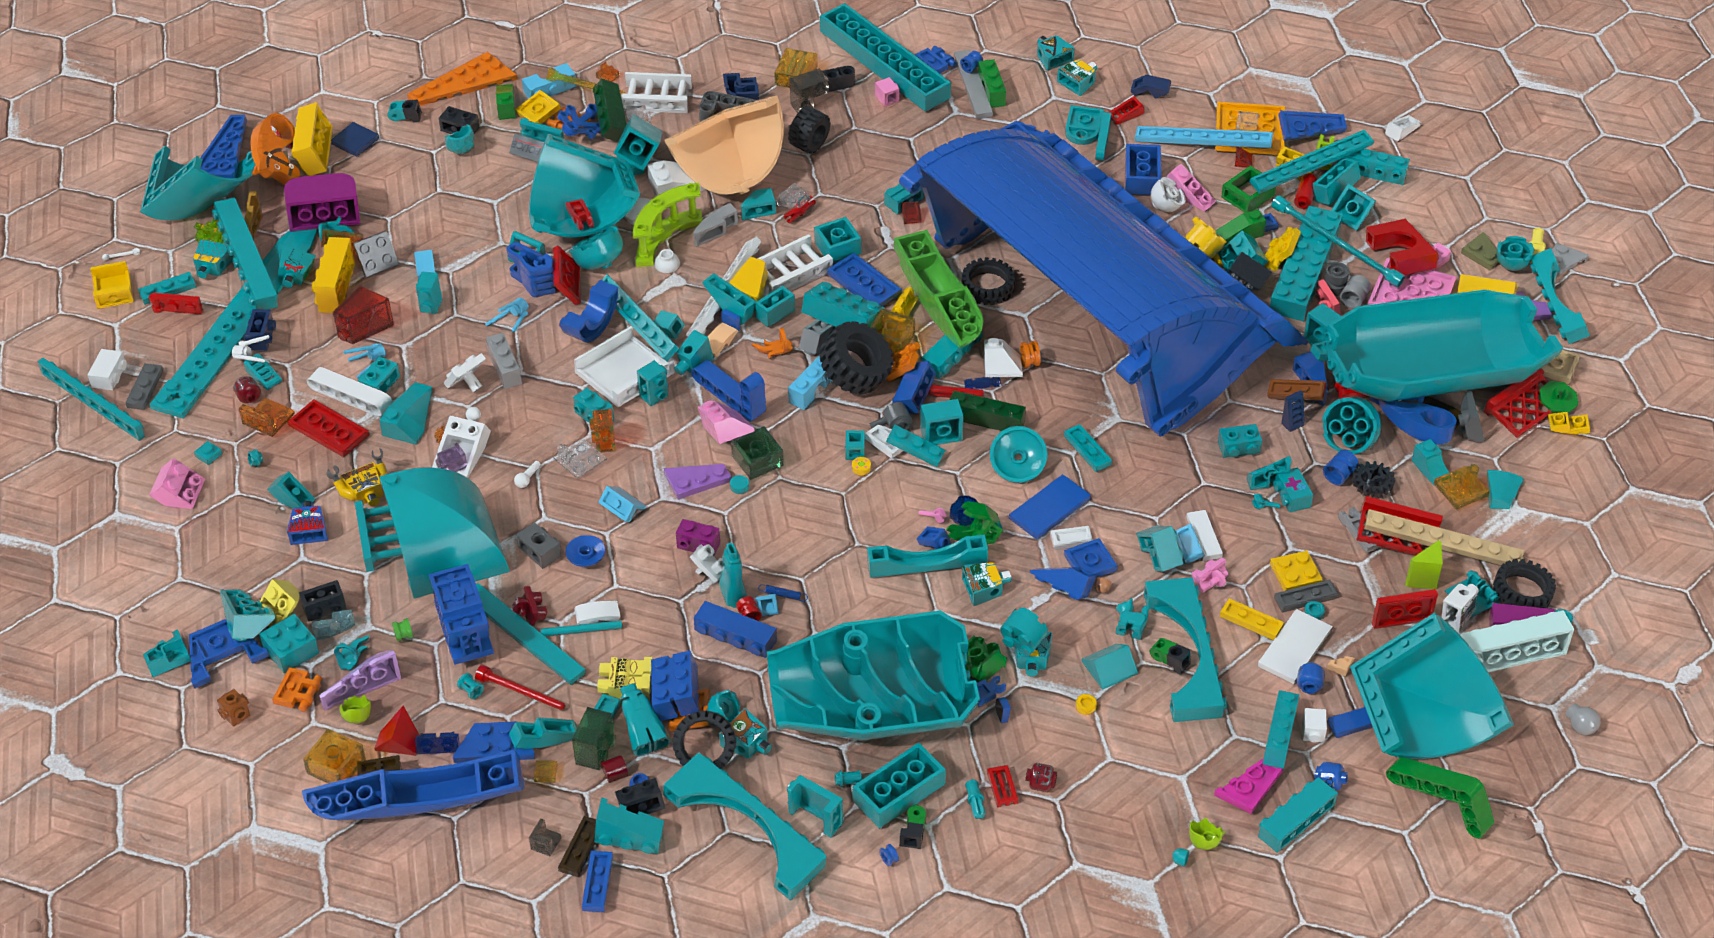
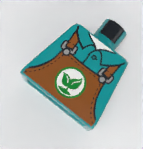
[719,708,772,758]

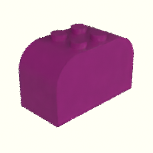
[284,173,361,232]

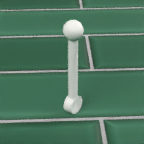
[102,248,140,261]

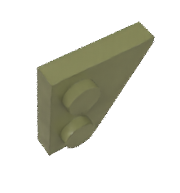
[1461,232,1499,271]

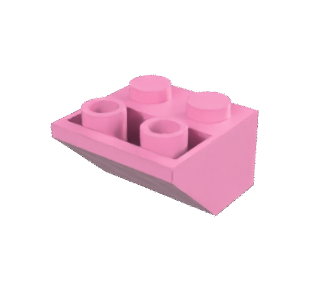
[149,458,205,509]

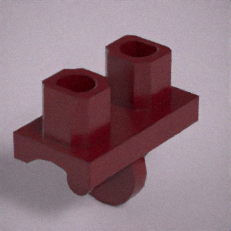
[512,586,547,626]

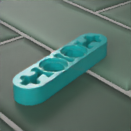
[1095,112,1111,161]

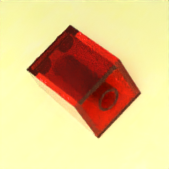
[333,286,394,344]

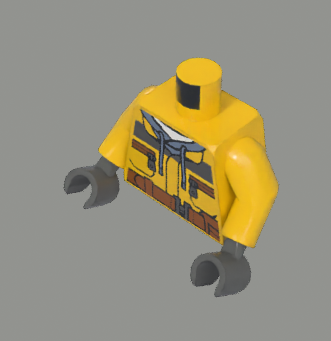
[326,448,388,507]

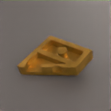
[245,191,263,239]

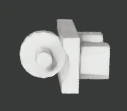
[690,544,723,583]

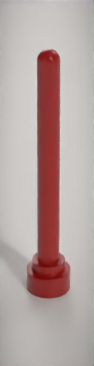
[475,664,566,710]

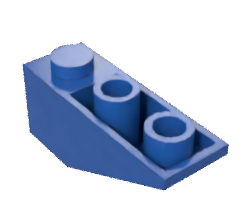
[1029,567,1096,600]

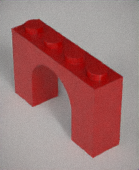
[1366,218,1439,275]

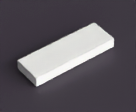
[1186,510,1223,561]

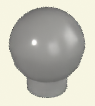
[1565,703,1601,736]

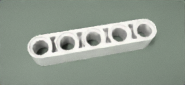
[307,367,392,417]

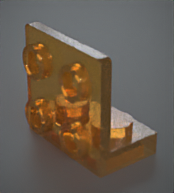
[238,398,295,437]

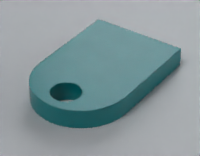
[1065,105,1104,145]

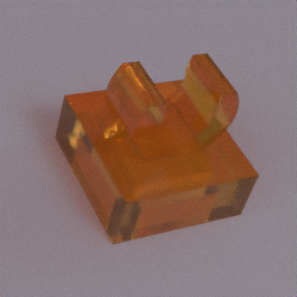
[596,62,620,82]

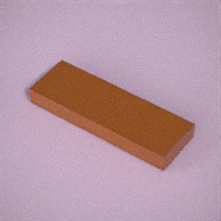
[1267,379,1326,401]

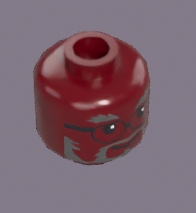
[233,376,261,404]
[1025,763,1057,792]

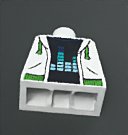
[1442,584,1479,633]

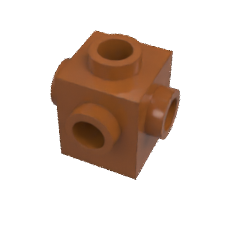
[217,689,250,727]

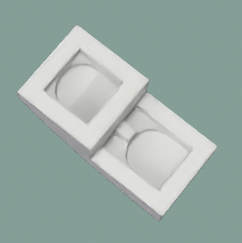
[575,601,620,624]

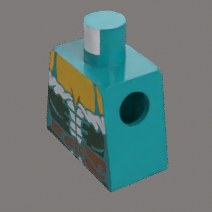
[1057,60,1097,96]
[962,562,1011,606]

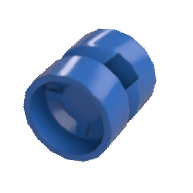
[1323,450,1359,485]

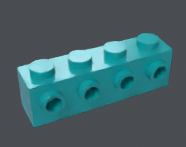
[1337,149,1410,185]

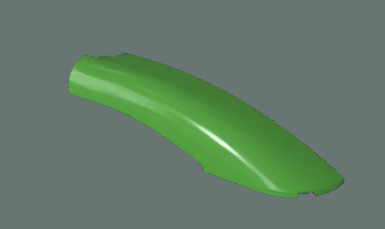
[894,230,983,348]

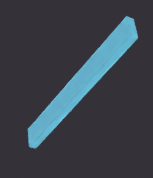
[1135,126,1273,148]

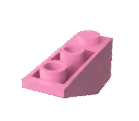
[1167,164,1216,212]

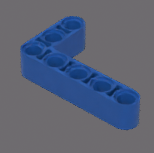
[691,360,766,422]

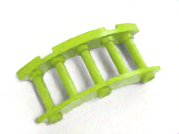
[633,182,702,267]

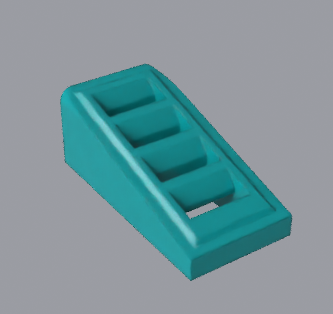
[244,353,282,390]

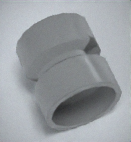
[1340,275,1371,309]

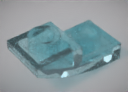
[312,609,355,641]

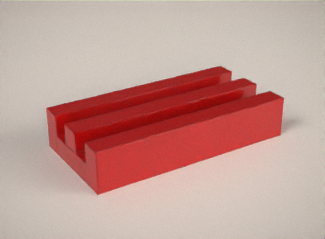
[987,765,1018,808]

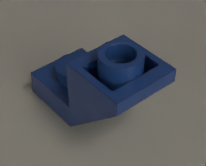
[1130,74,1171,99]

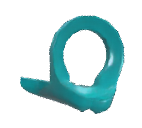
[318,216,357,244]
[334,635,369,671]

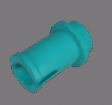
[834,770,862,787]

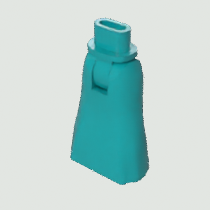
[719,543,747,608]
[620,683,672,757]

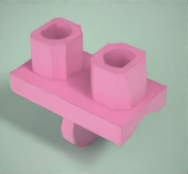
[1192,558,1229,593]

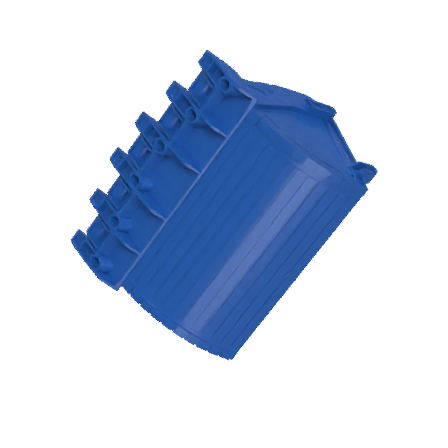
[899,129,1308,437]

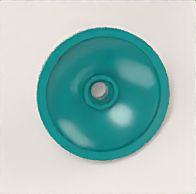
[990,426,1047,483]

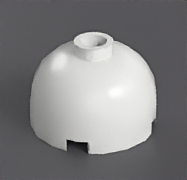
[1151,177,1186,212]

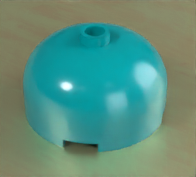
[569,226,623,270]
[1322,397,1381,454]

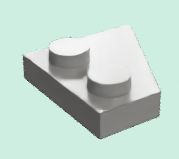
[1552,243,1589,275]

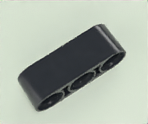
[808,66,855,95]

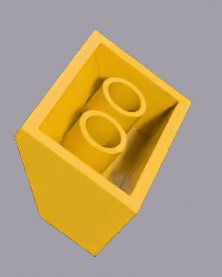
[1457,274,1519,295]

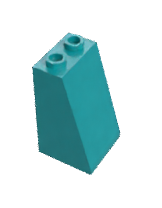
[613,114,663,170]

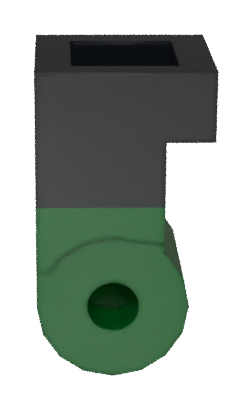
[1149,638,1191,675]
[899,805,926,849]

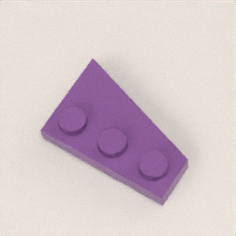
[664,464,731,500]

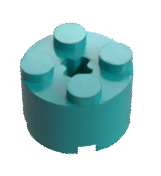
[1000,607,1048,656]

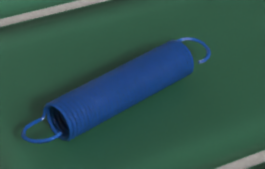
[758,584,808,602]

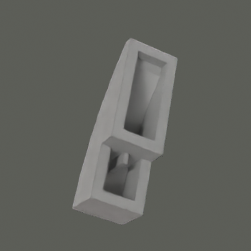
[693,203,738,247]

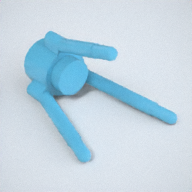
[485,298,529,332]
[343,343,386,379]

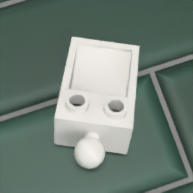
[432,407,491,478]

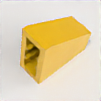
[729,256,768,308]

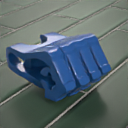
[507,242,556,297]

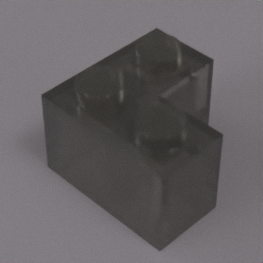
[790,68,829,113]

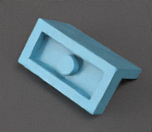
[598,486,646,522]

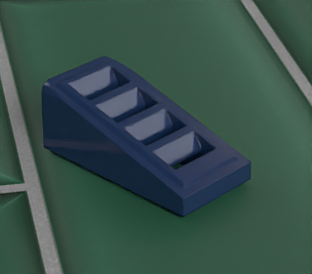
[1281,390,1305,432]

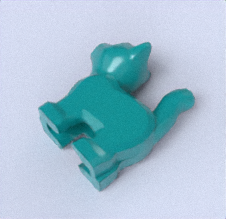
[1116,598,1150,640]

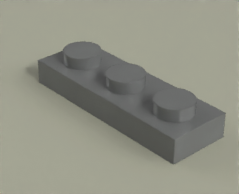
[125,363,164,410]

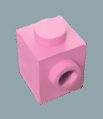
[875,77,899,106]

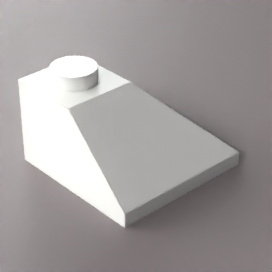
[984,338,1023,377]

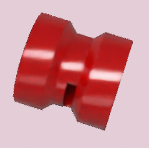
[736,596,762,621]

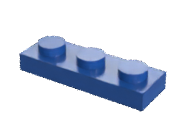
[582,851,613,912]

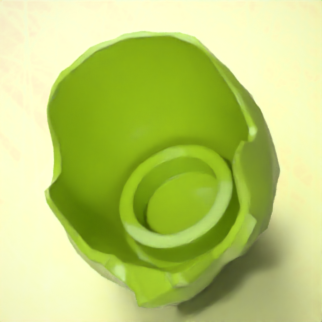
[339,695,371,724]
[1189,818,1225,850]

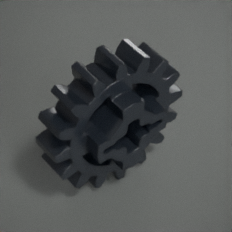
[1352,461,1396,498]

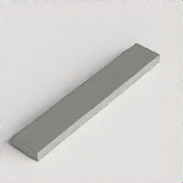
[954,50,993,119]

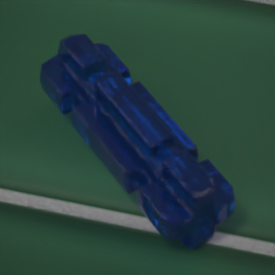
[964,377,1001,389]

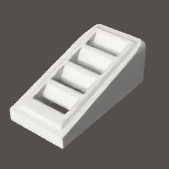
[1385,115,1421,141]

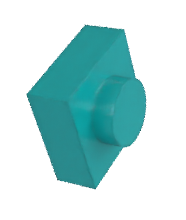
[194,441,222,465]

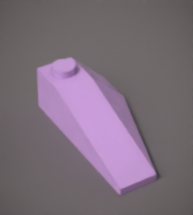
[319,649,401,711]

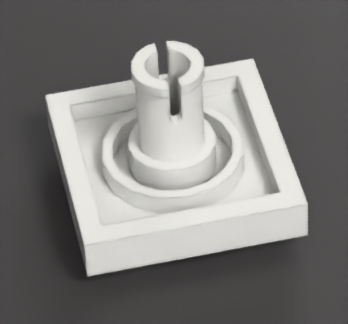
[444,353,486,392]

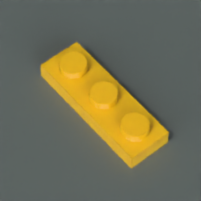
[1219,598,1284,640]

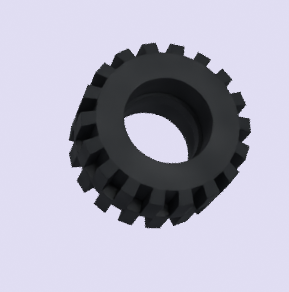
[788,106,831,154]

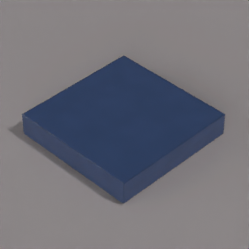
[331,122,379,157]

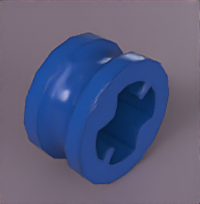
[879,844,899,866]

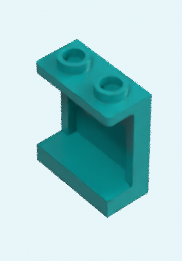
[787,775,843,838]

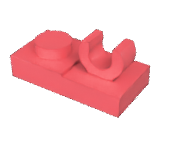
[1316,279,1341,315]

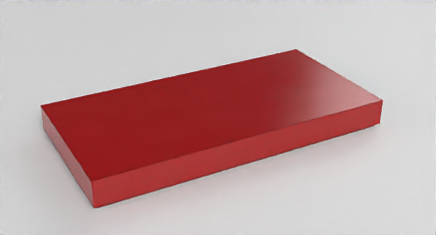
[288,399,370,458]

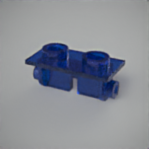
[415,731,459,754]

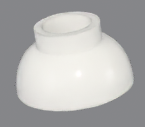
[655,249,680,273]

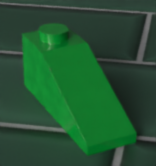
[496,84,516,120]
[1215,209,1266,246]

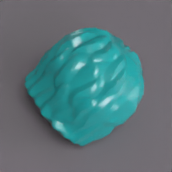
[445,124,475,155]

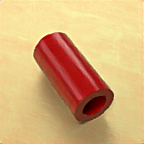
[1294,173,1317,209]

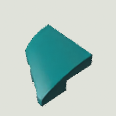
[1247,456,1292,490]
[1486,470,1523,509]
[143,629,191,677]

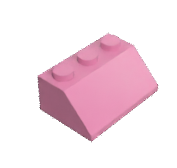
[698,401,755,444]

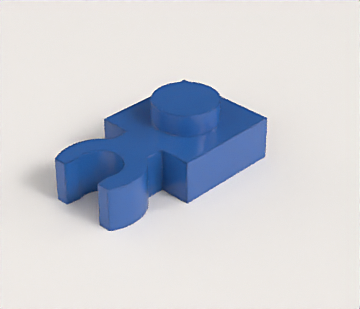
[977,676,1006,707]

